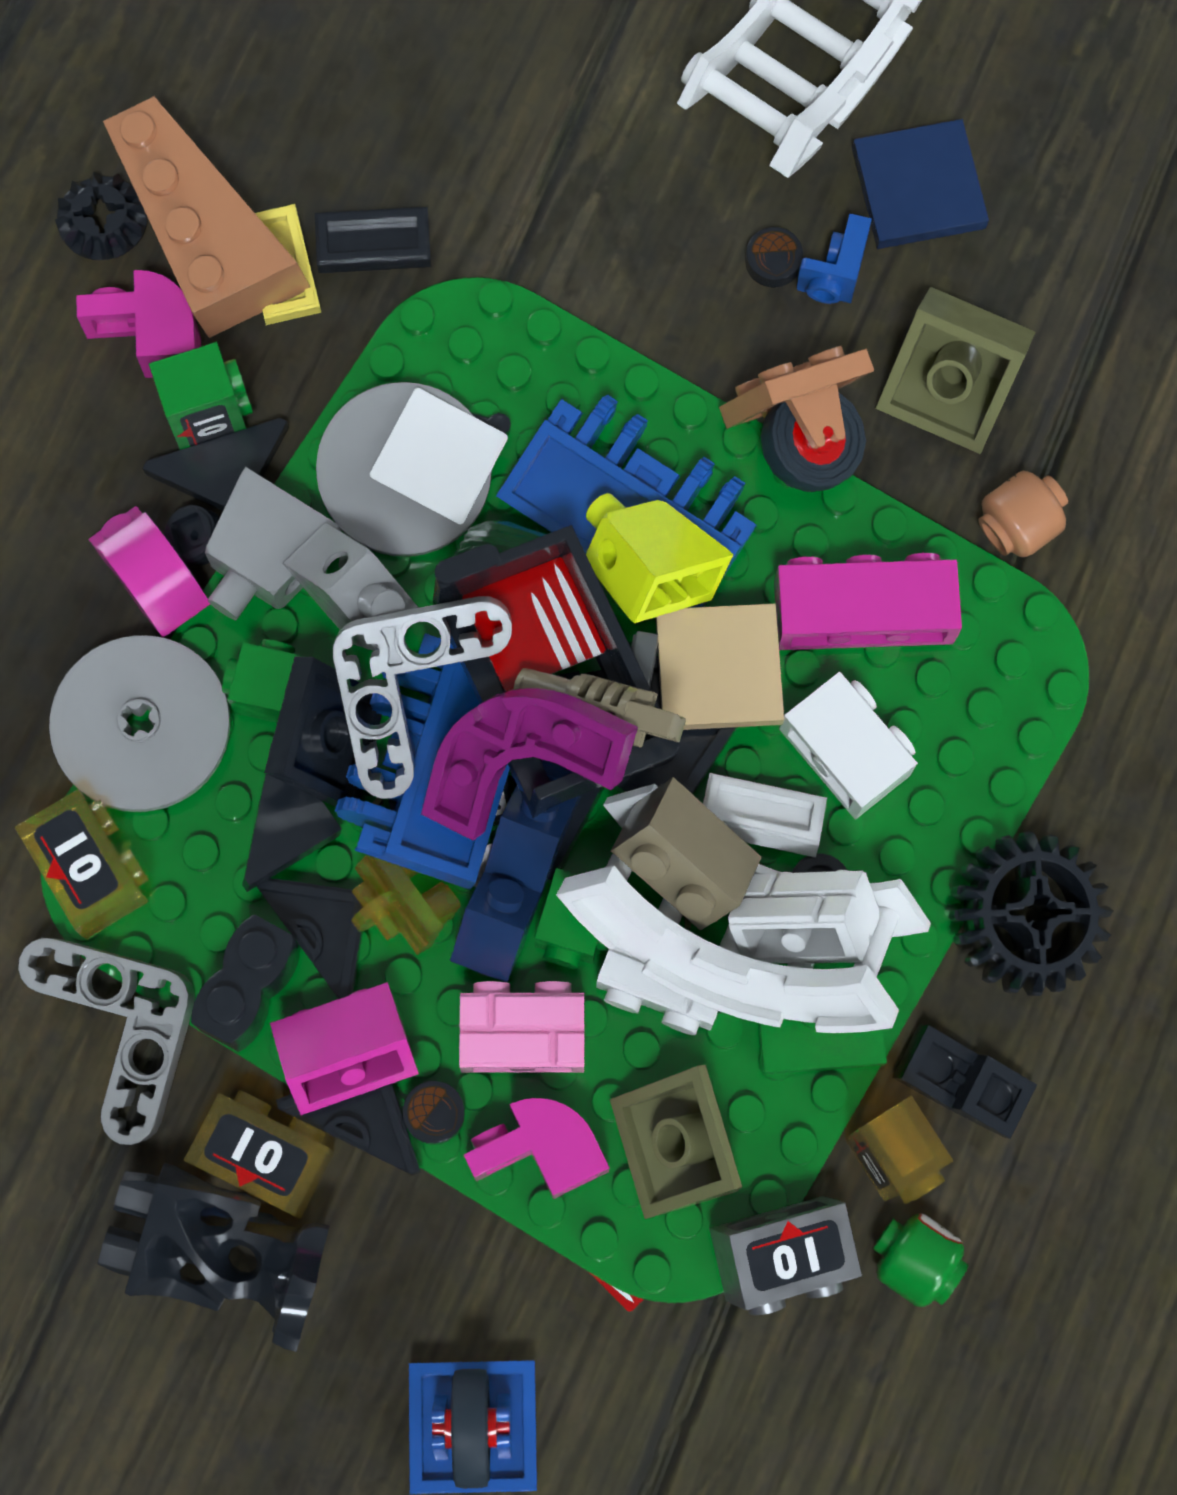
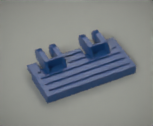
[496,395,757,608]
[335,633,511,890]

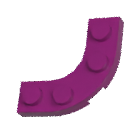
[421,688,638,841]

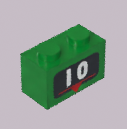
[149,342,253,450]

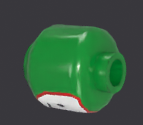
[872,1213,969,1307]

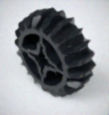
[948,832,1114,996]

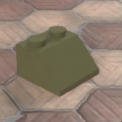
[875,287,1036,454]

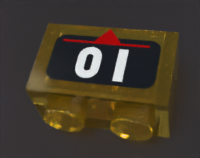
[14,789,149,939]
[184,1090,334,1219]
[845,1095,953,1204]

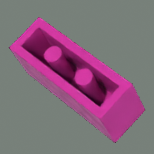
[774,553,962,650]

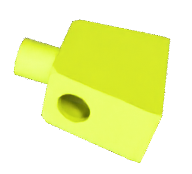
[586,493,733,623]

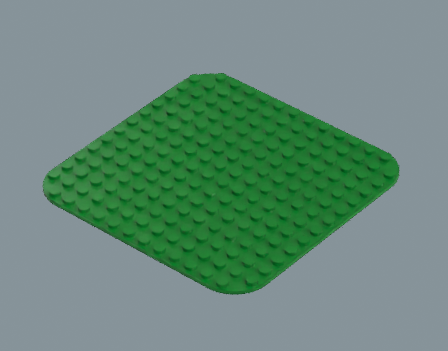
[40,278,1089,1303]

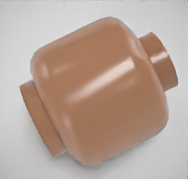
[978,471,1068,557]

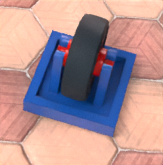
[409,1360,537,1494]

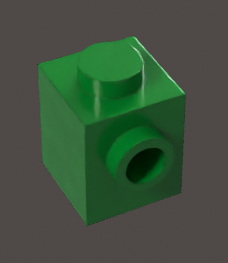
[222,639,306,723]
[534,868,609,969]

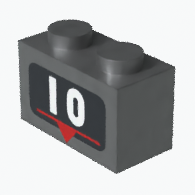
[709,1196,862,1315]

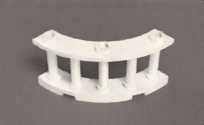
[677,0,922,178]
[556,784,931,1033]

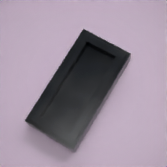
[315,207,431,274]

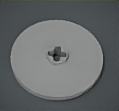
[316,382,492,557]
[49,635,230,812]

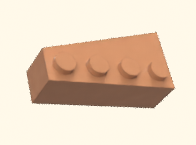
[103,97,310,338]

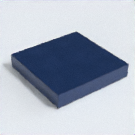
[852,119,989,249]

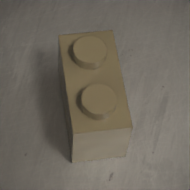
[611,777,761,931]

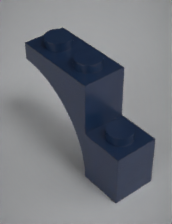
[450,759,582,982]

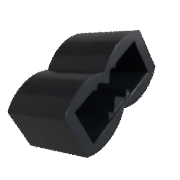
[191,914,300,1052]

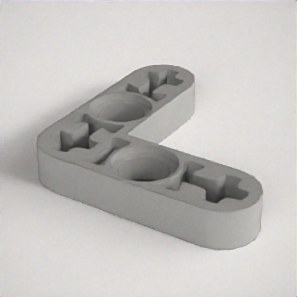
[333,596,512,798]
[18,938,195,1145]

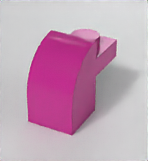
[76,270,201,378]
[88,506,210,637]
[464,1098,610,1199]

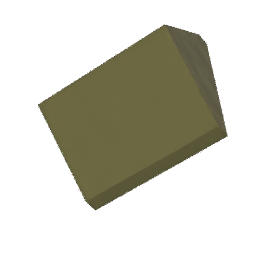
[610,1065,742,1219]

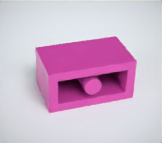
[270,982,419,1115]

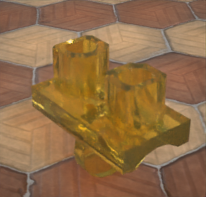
[352,855,461,955]

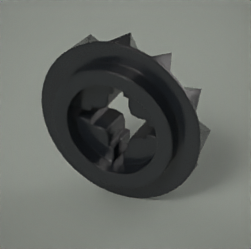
[55,172,147,260]

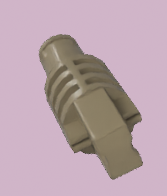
[513,668,686,747]

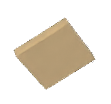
[655,604,784,730]

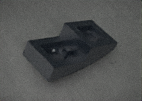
[892,1024,1037,1139]

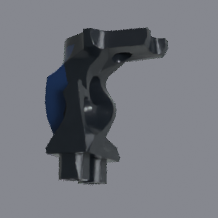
[97,1163,329,1352]

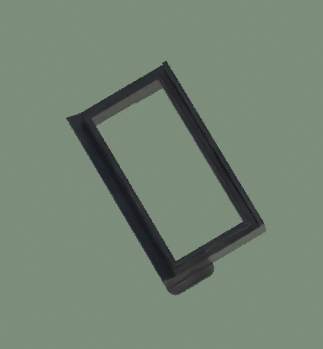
[432,525,679,819]

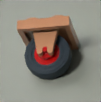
[719,346,874,492]

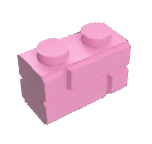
[459,981,584,1073]

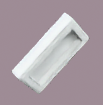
[703,773,827,857]

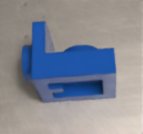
[797,214,872,304]

